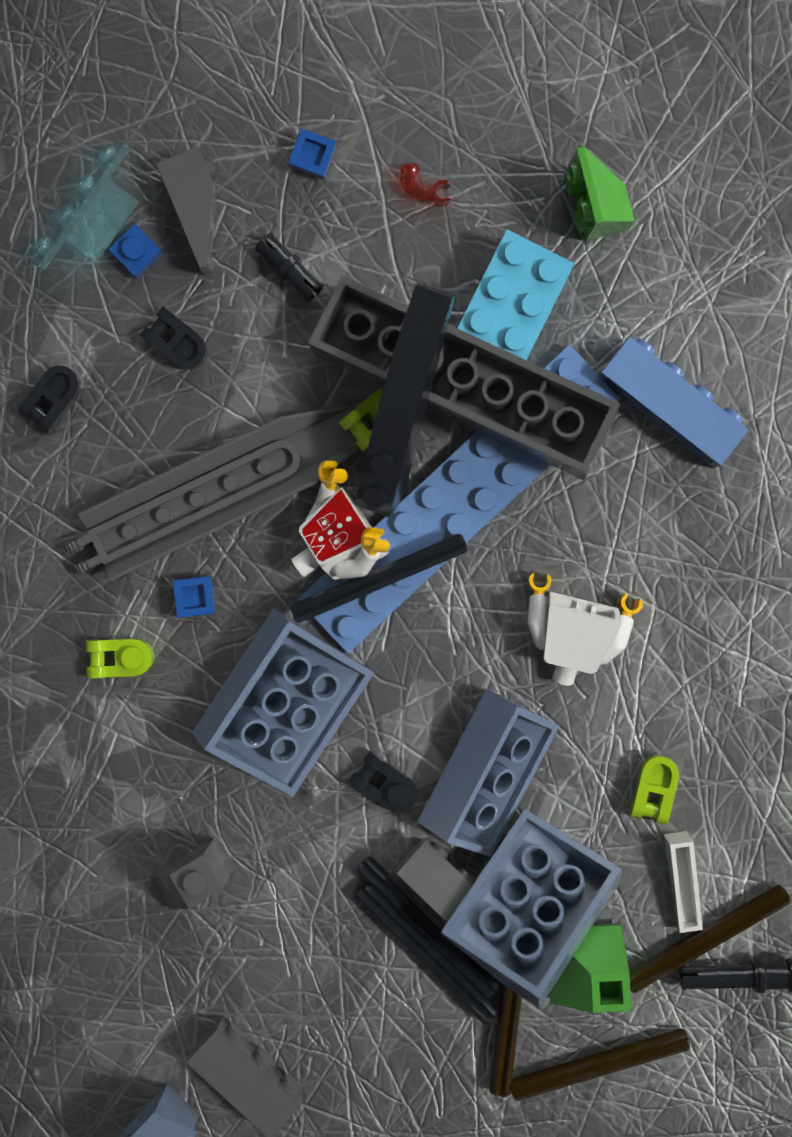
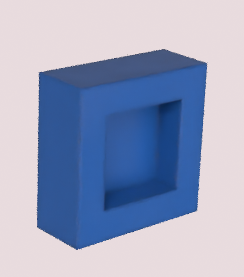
[288,128,337,180]
[109,224,163,279]
[173,576,216,618]

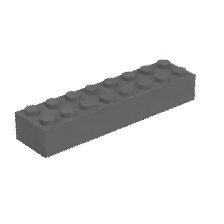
[308,276,620,481]

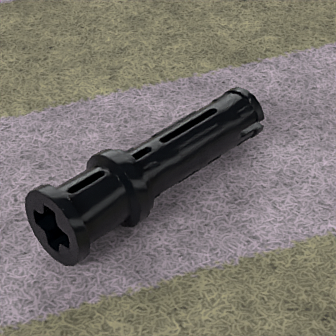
[679,958,792,994]

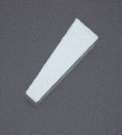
[664,831,703,933]

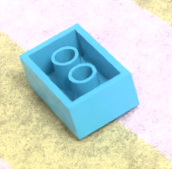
[457,229,575,360]

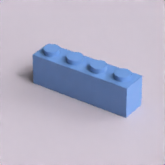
[599,337,749,468]

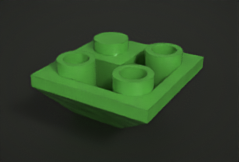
[564,147,635,241]
[550,923,631,1013]

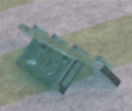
[31,141,139,270]

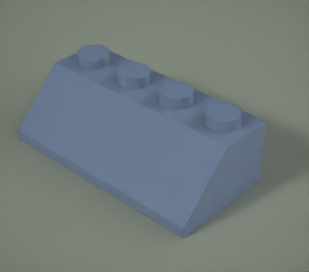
[417,689,560,857]

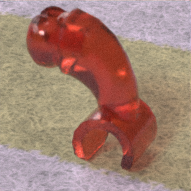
[399,163,451,207]

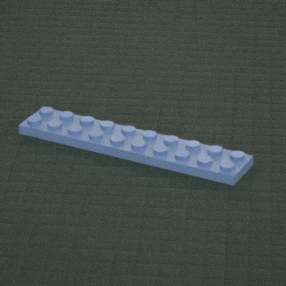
[297,344,620,654]

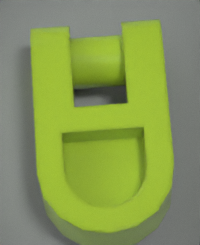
[338,388,383,452]
[85,638,155,678]
[629,755,679,825]

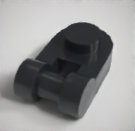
[140,306,208,370]
[18,365,81,435]
[348,751,417,813]

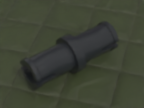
[255,233,324,302]

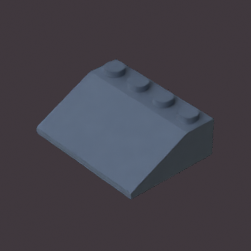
[192,608,374,797]
[441,809,622,1009]

